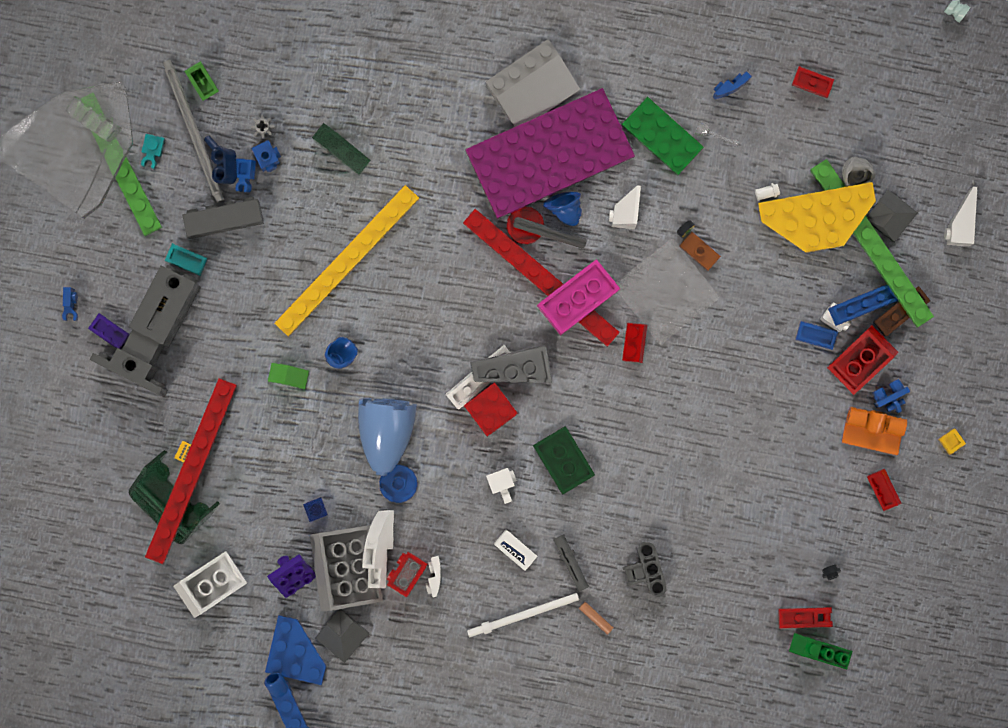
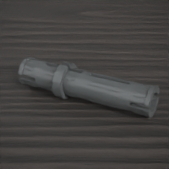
[553,534,589,592]

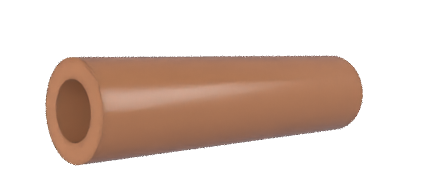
[579,602,614,635]

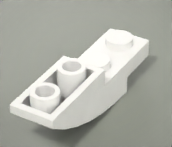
[362,510,394,588]

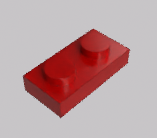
[792,66,835,98]
[622,323,648,363]

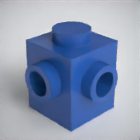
[251,140,281,172]

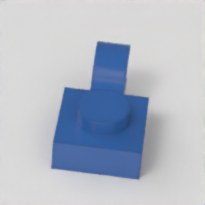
[62,287,78,321]

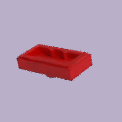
[867,468,901,511]

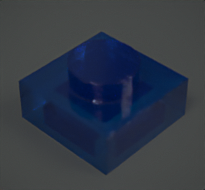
[303,497,328,522]

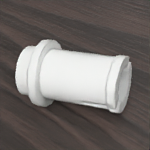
[755,183,780,201]

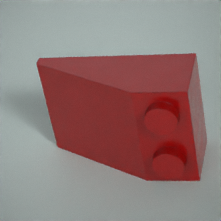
[827,325,899,395]

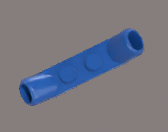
[264,672,309,728]

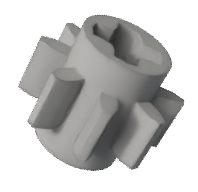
[251,115,275,140]

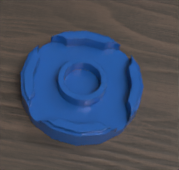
[379,465,418,503]

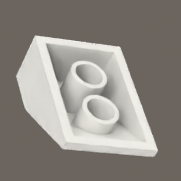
[174,551,247,618]

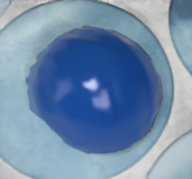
[324,337,358,369]

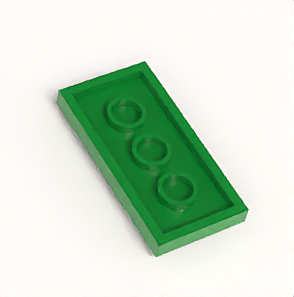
[622,96,704,176]

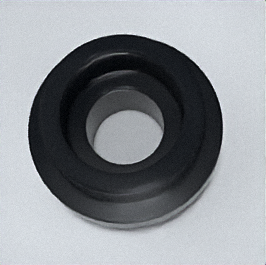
[822,564,841,580]

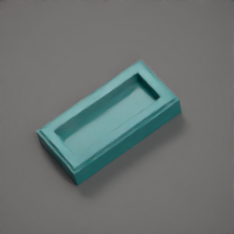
[164,243,208,276]

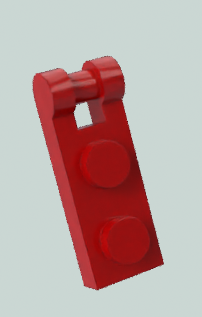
[778,607,833,628]

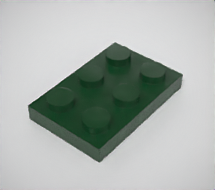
[533,426,595,495]

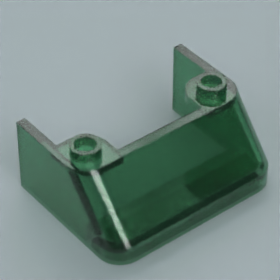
[129,450,220,544]

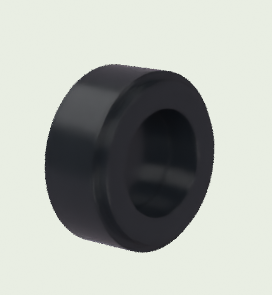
[677,220,695,238]

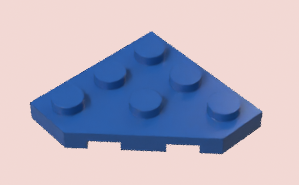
[265,615,326,685]

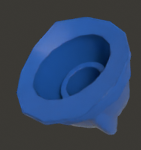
[543,192,582,226]

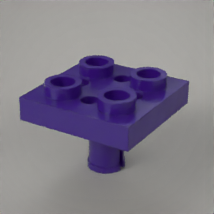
[267,554,316,598]

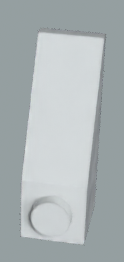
[944,187,977,246]

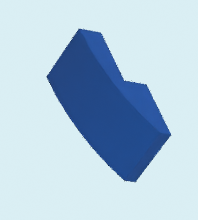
[713,71,752,99]

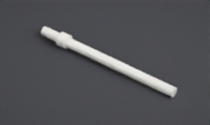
[467,593,579,638]

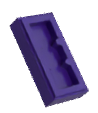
[88,313,130,349]

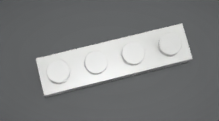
[445,345,511,410]

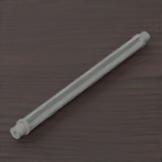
[163,60,225,203]

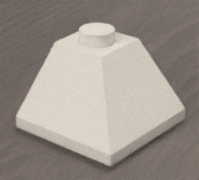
[609,185,641,229]

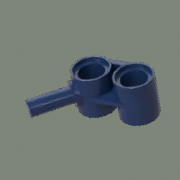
[204,136,237,185]

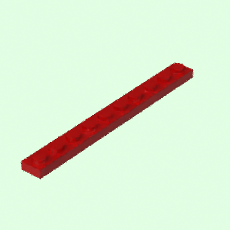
[463,209,620,347]
[145,378,237,565]

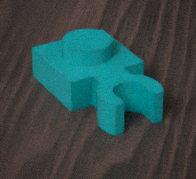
[141,134,165,169]

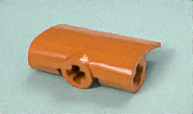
[842,407,907,455]

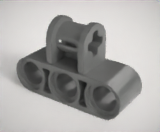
[622,542,666,597]

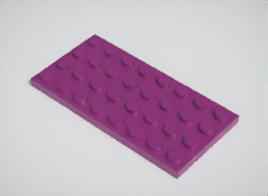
[465,88,635,219]

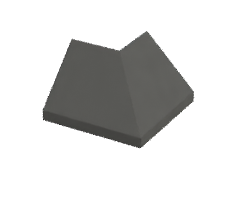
[866,190,918,242]
[315,609,369,663]

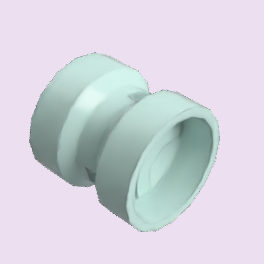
[944,0,971,23]

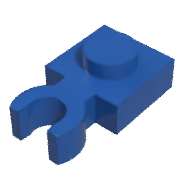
[235,159,256,193]

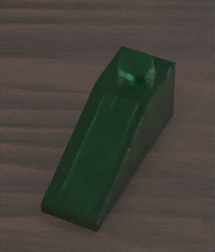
[312,123,371,175]

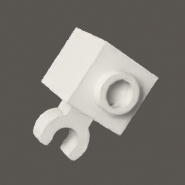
[486,468,517,504]

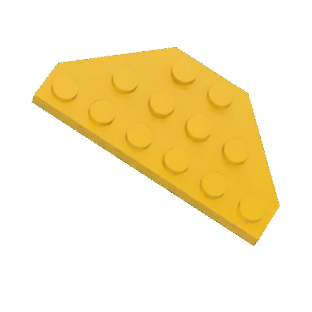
[758,182,876,253]

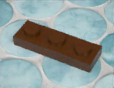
[873,286,931,337]

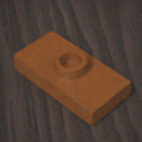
[679,232,721,271]

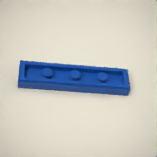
[828,284,898,326]

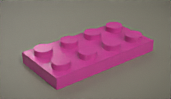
[537,259,620,336]

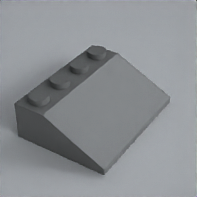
[486,39,580,127]
[310,525,383,612]

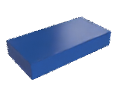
[795,321,838,350]

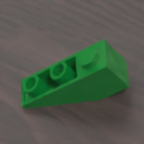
[789,633,853,670]

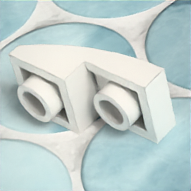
[426,556,441,597]

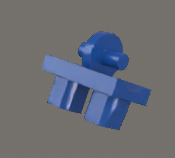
[873,379,910,413]

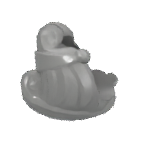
[842,156,876,187]

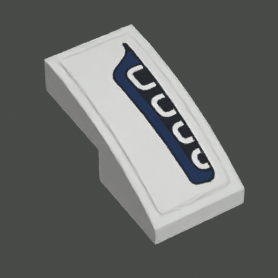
[494,530,537,571]

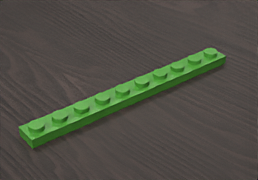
[810,159,934,328]

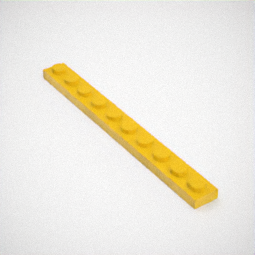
[274,185,419,337]

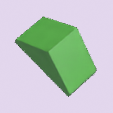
[184,61,219,101]
[268,363,309,389]

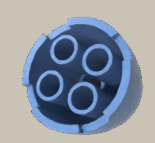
[358,398,417,476]

